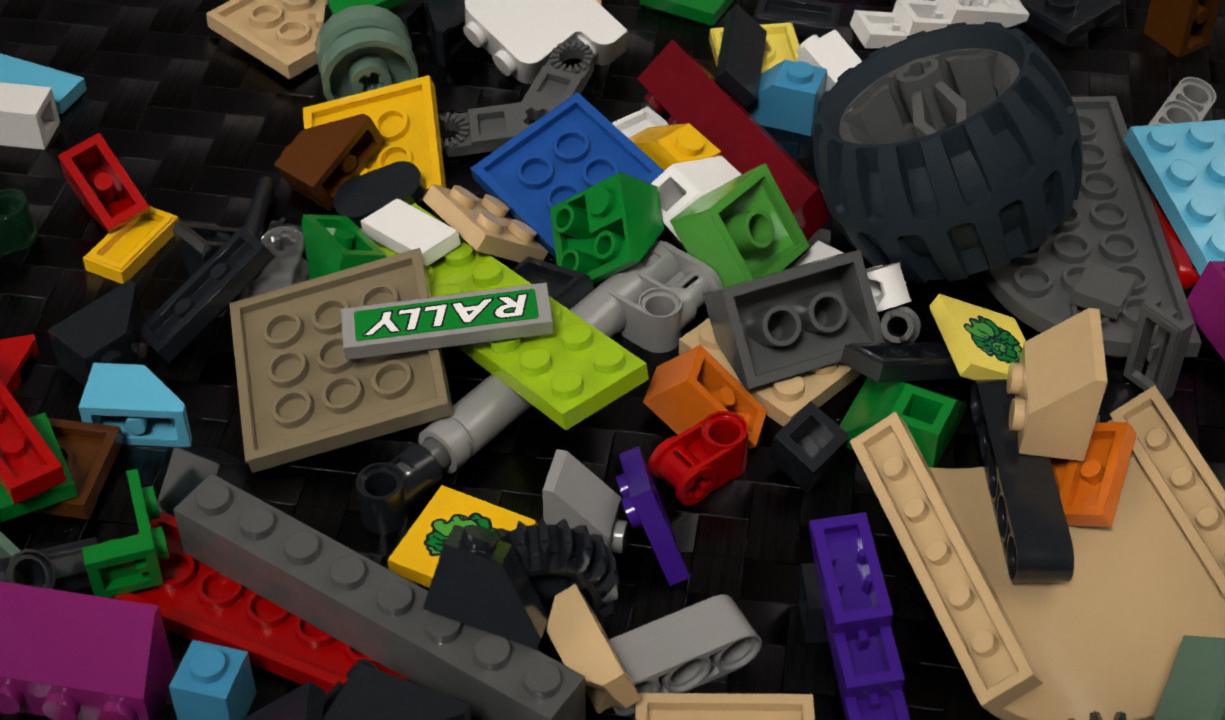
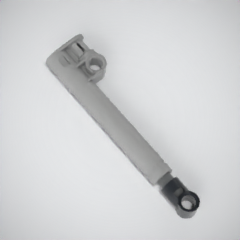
[356,240,723,534]

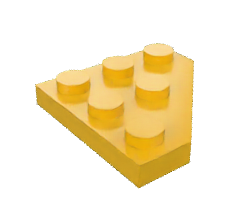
[303,75,446,202]

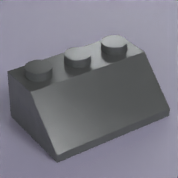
[703,250,886,389]

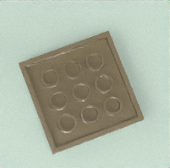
[229,248,454,473]

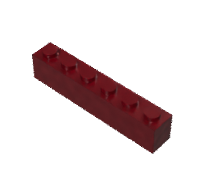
[637,39,831,241]

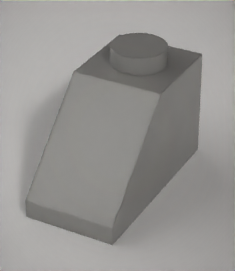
[542,449,629,556]

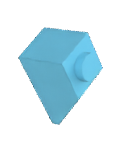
[78,363,193,447]

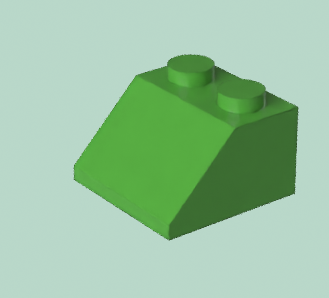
[670,163,810,287]

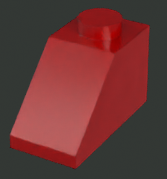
[58,133,150,233]

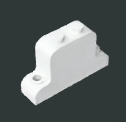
[463,0,628,84]

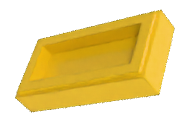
[83,206,179,284]

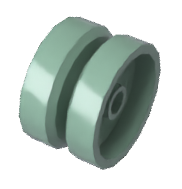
[315,5,418,101]

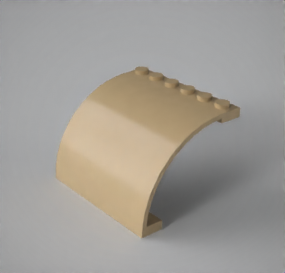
[850,385,1225,720]

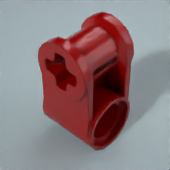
[648,411,748,506]

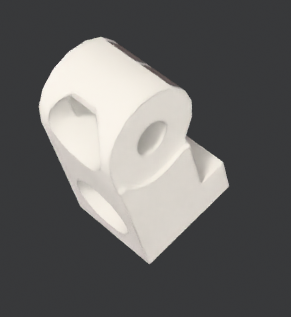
[866,262,912,312]

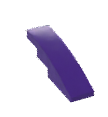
[809,512,910,720]

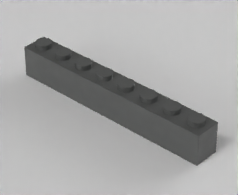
[173,473,586,720]

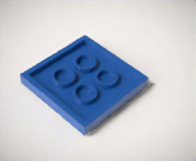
[471,92,664,259]

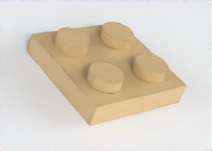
[423,184,548,262]

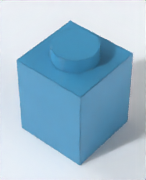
[169,640,257,720]

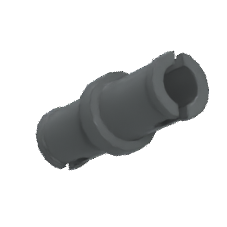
[880,306,921,343]

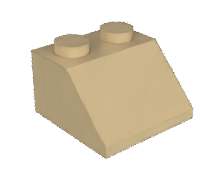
[1007,308,1108,461]

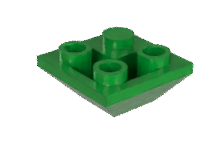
[550,172,664,284]
[839,377,967,468]

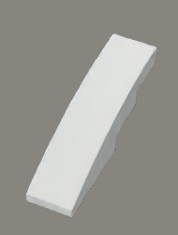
[850,0,1030,48]

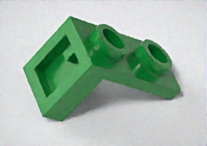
[82,469,170,598]

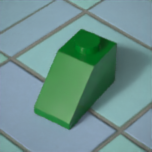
[301,214,387,280]

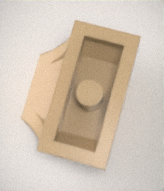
[546,584,641,714]

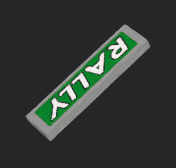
[341,282,554,360]

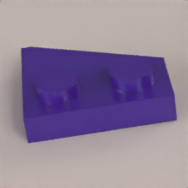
[616,446,690,586]

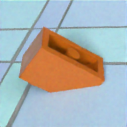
[643,345,768,450]

